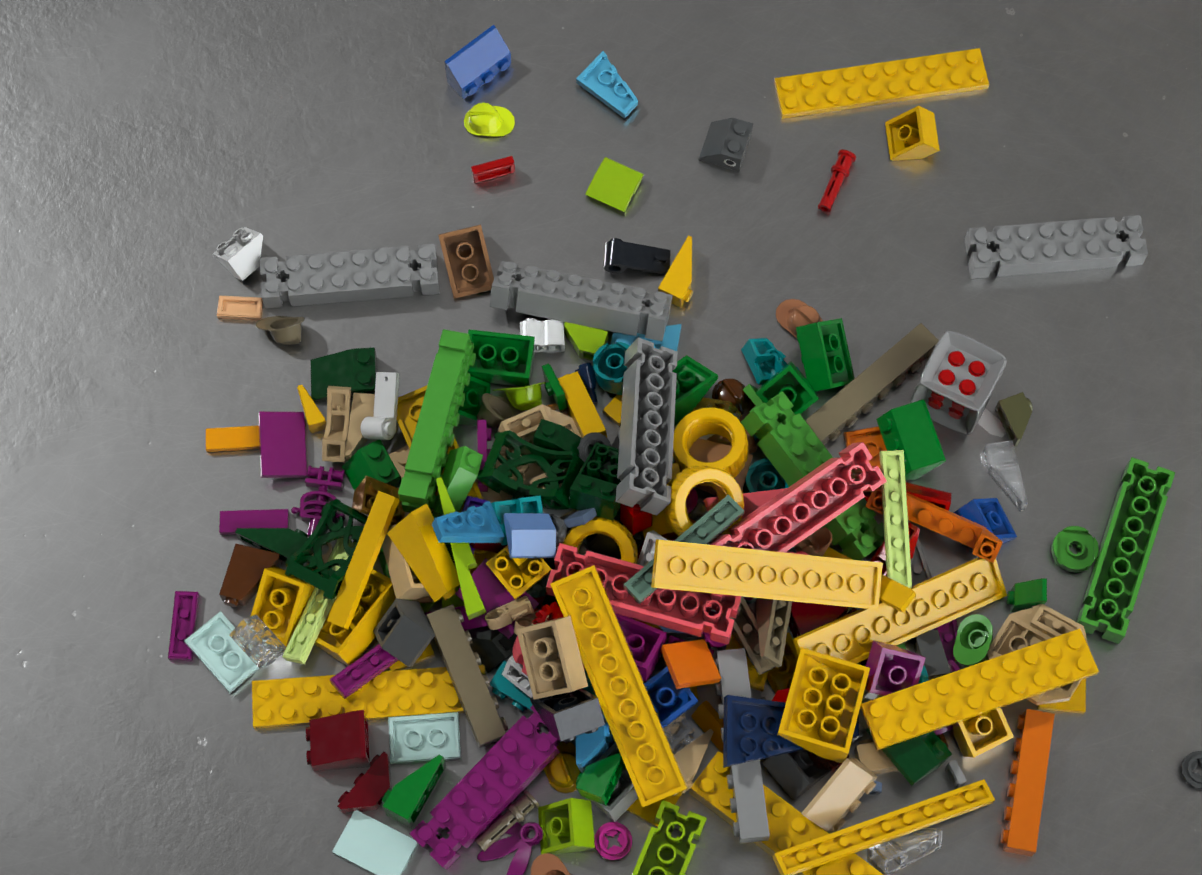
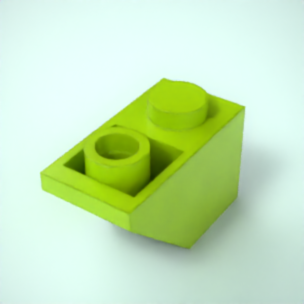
[564,322,608,361]

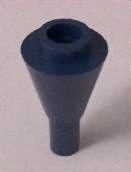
[575,363,598,404]

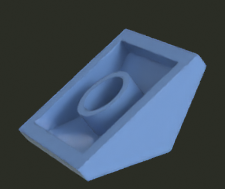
[503,513,556,558]

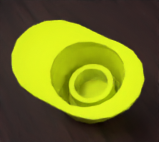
[464,102,515,137]

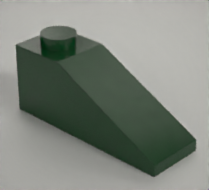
[533,419,593,456]
[235,528,308,562]

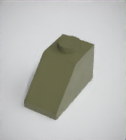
[995,392,1033,448]

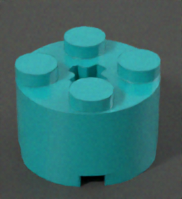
[593,342,630,395]
[743,458,789,493]

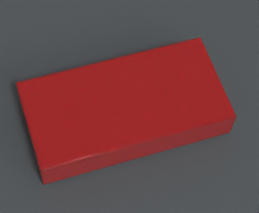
[471,156,515,183]

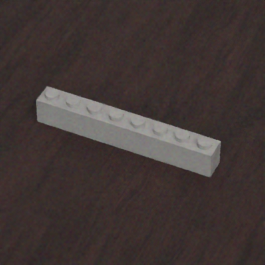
[714,648,770,844]

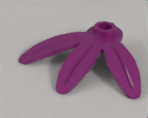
[477,814,543,875]

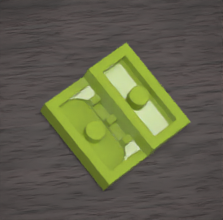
[585,157,644,213]

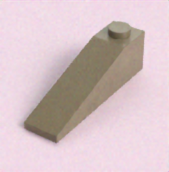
[730,596,776,675]
[755,598,792,668]

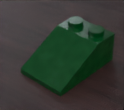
[311,347,378,402]

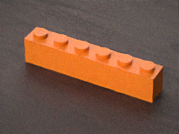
[1000,709,1055,857]

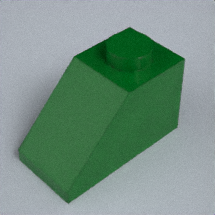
[1007,578,1047,612]
[576,753,625,806]

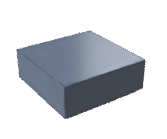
[564,508,597,528]

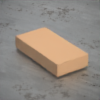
[217,295,263,321]

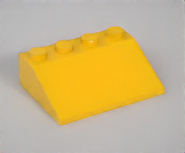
[314,569,396,666]
[778,647,870,763]

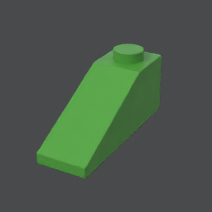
[433,446,483,515]

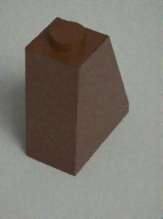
[219,544,282,607]

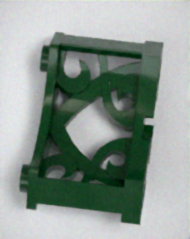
[476,430,585,510]
[285,499,368,600]

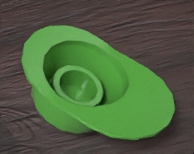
[953,614,993,666]

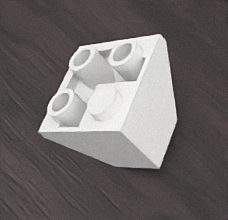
[212,227,263,281]

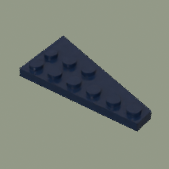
[723,695,859,768]

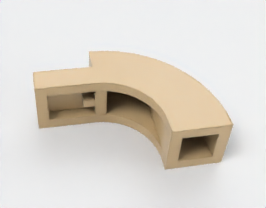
[322,386,352,462]

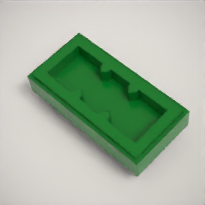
[542,363,567,411]

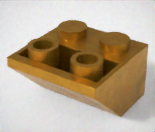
[352,476,405,525]

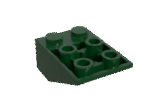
[570,443,621,521]

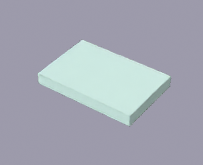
[184,611,266,694]
[388,712,461,765]
[332,811,418,875]

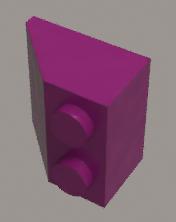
[865,641,926,696]

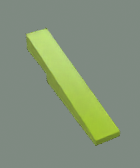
[436,477,487,620]

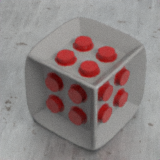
[910,330,1007,434]

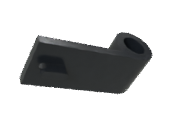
[604,238,670,275]

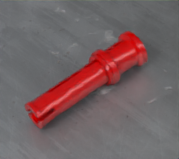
[818,149,856,213]

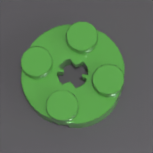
[1051,526,1099,572]

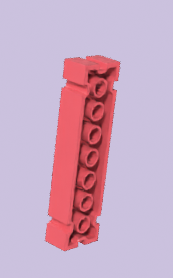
[709,442,887,553]
[546,543,742,645]

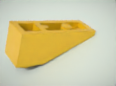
[658,235,693,308]

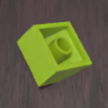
[538,798,595,855]

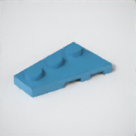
[432,501,504,543]

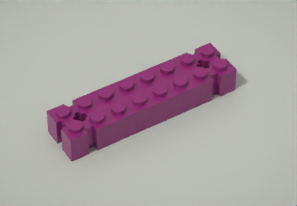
[409,705,570,870]

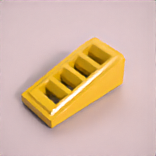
[297,385,326,433]

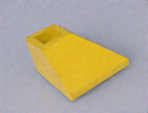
[486,545,551,600]

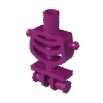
[291,465,345,537]

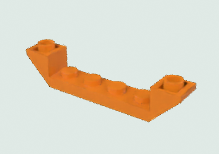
[865,486,1003,563]

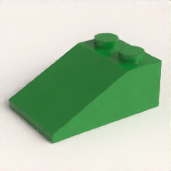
[672,355,718,426]
[382,755,446,829]

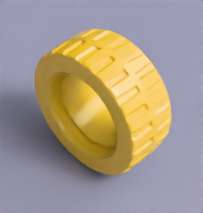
[673,407,749,486]
[663,466,744,536]
[562,517,639,564]

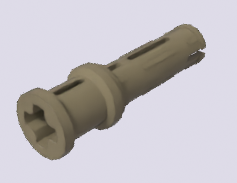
[474,790,540,852]

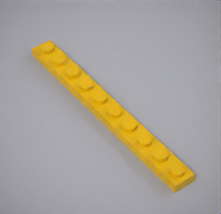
[772,779,995,875]

